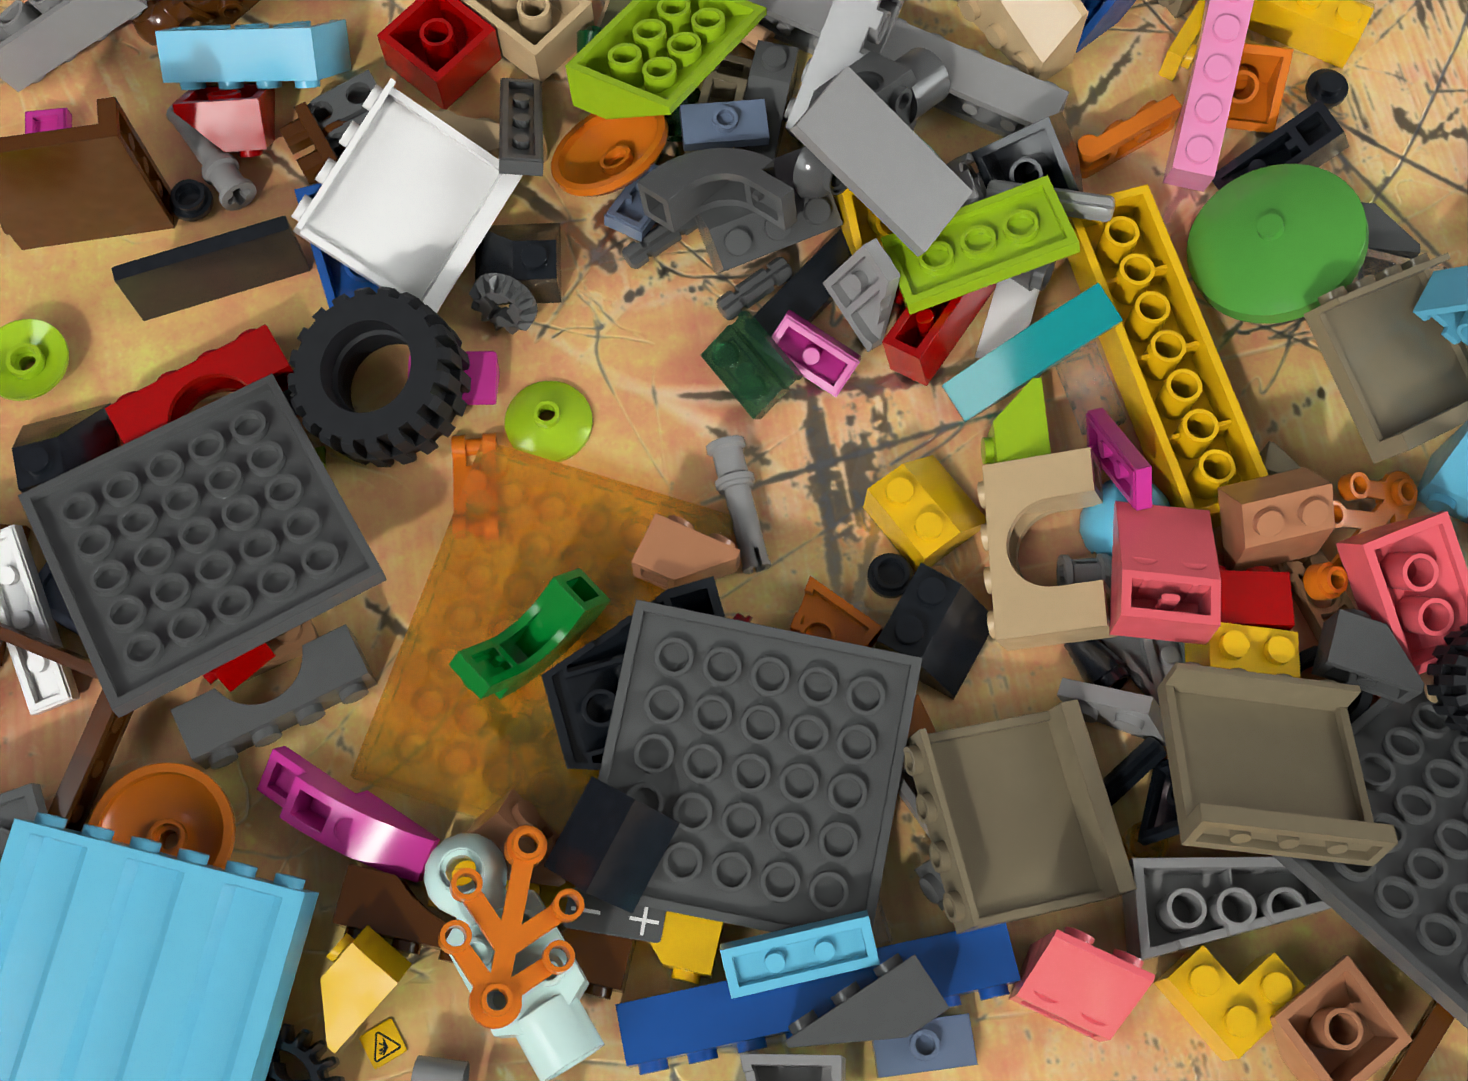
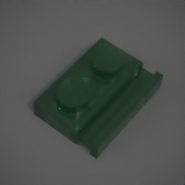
[700,311,804,419]

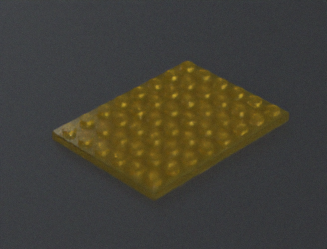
[350,439,734,834]

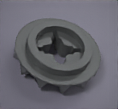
[469,273,538,335]

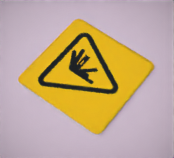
[359,1019,407,1069]

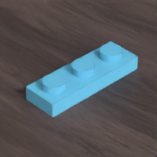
[720,910,880,999]

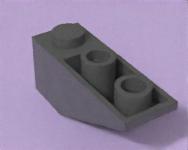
[784,953,949,1048]

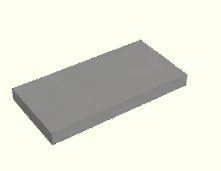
[789,65,973,257]

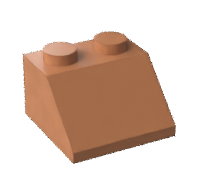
[1218,467,1335,571]
[1270,955,1413,1081]

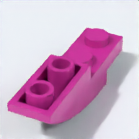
[257,746,440,883]

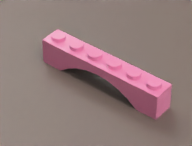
[1163,0,1254,192]

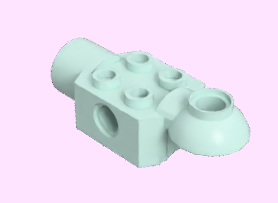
[424,833,605,1081]

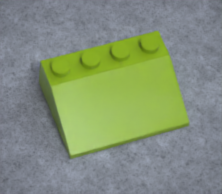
[565,0,767,119]

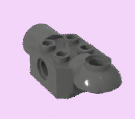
[793,47,950,199]

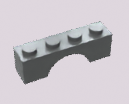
[171,624,377,769]

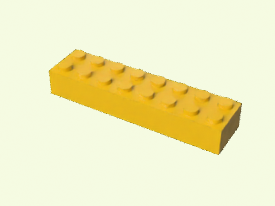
[1067,184,1269,528]

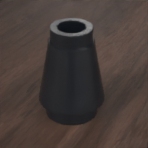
[1064,639,1131,690]

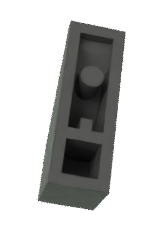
[734,40,799,159]

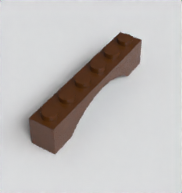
[332,864,636,1000]

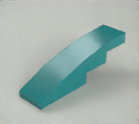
[942,283,1123,423]

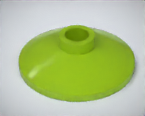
[0,319,69,401]
[505,381,593,464]

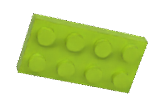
[881,175,1080,315]

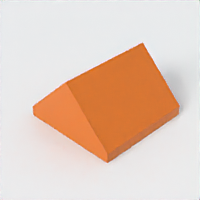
[1226,43,1294,133]

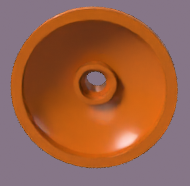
[551,114,669,197]
[89,763,236,868]

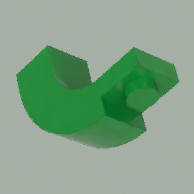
[449,568,611,700]

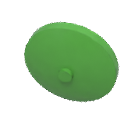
[1187,164,1369,324]

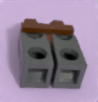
[279,69,377,185]

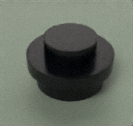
[1305,69,1349,109]
[169,179,214,221]
[867,553,913,598]

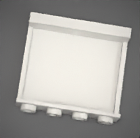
[291,78,523,313]

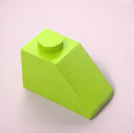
[981,377,1051,464]

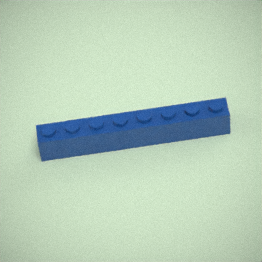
[615,923,1021,1075]

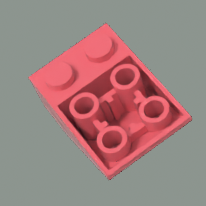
[1109,501,1221,645]
[1009,927,1156,1042]

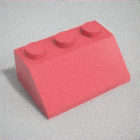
[1336,511,1468,674]

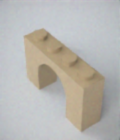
[977,447,1117,651]

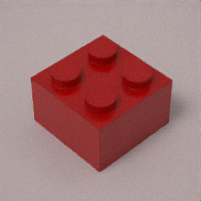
[377,0,502,110]

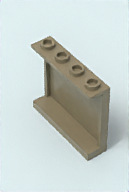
[1303,253,1468,464]
[1157,662,1398,866]
[903,699,1137,934]

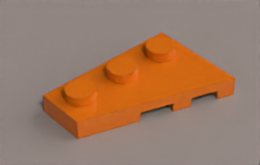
[790,576,883,648]

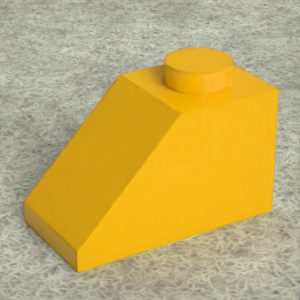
[649,911,724,985]
[320,925,412,1054]

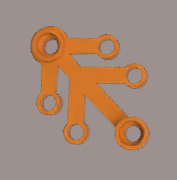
[1303,471,1418,600]
[438,825,585,1029]

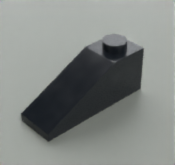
[1212,99,1349,190]

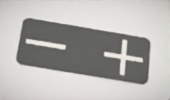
[563,888,666,943]

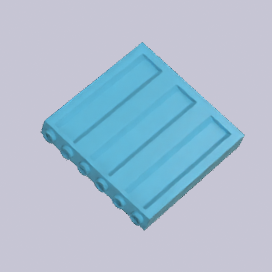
[0,812,319,1081]

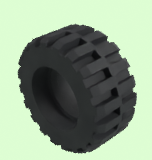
[287,286,471,467]

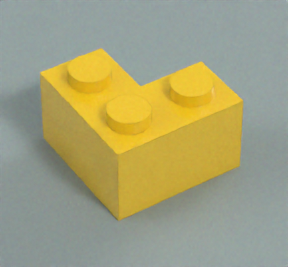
[1153,945,1306,1061]

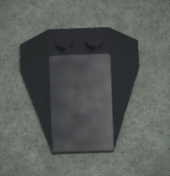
[541,576,725,770]

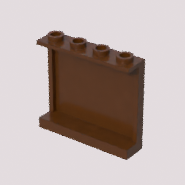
[0,97,175,250]

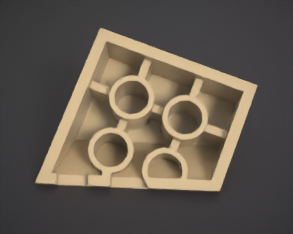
[957,0,1089,81]

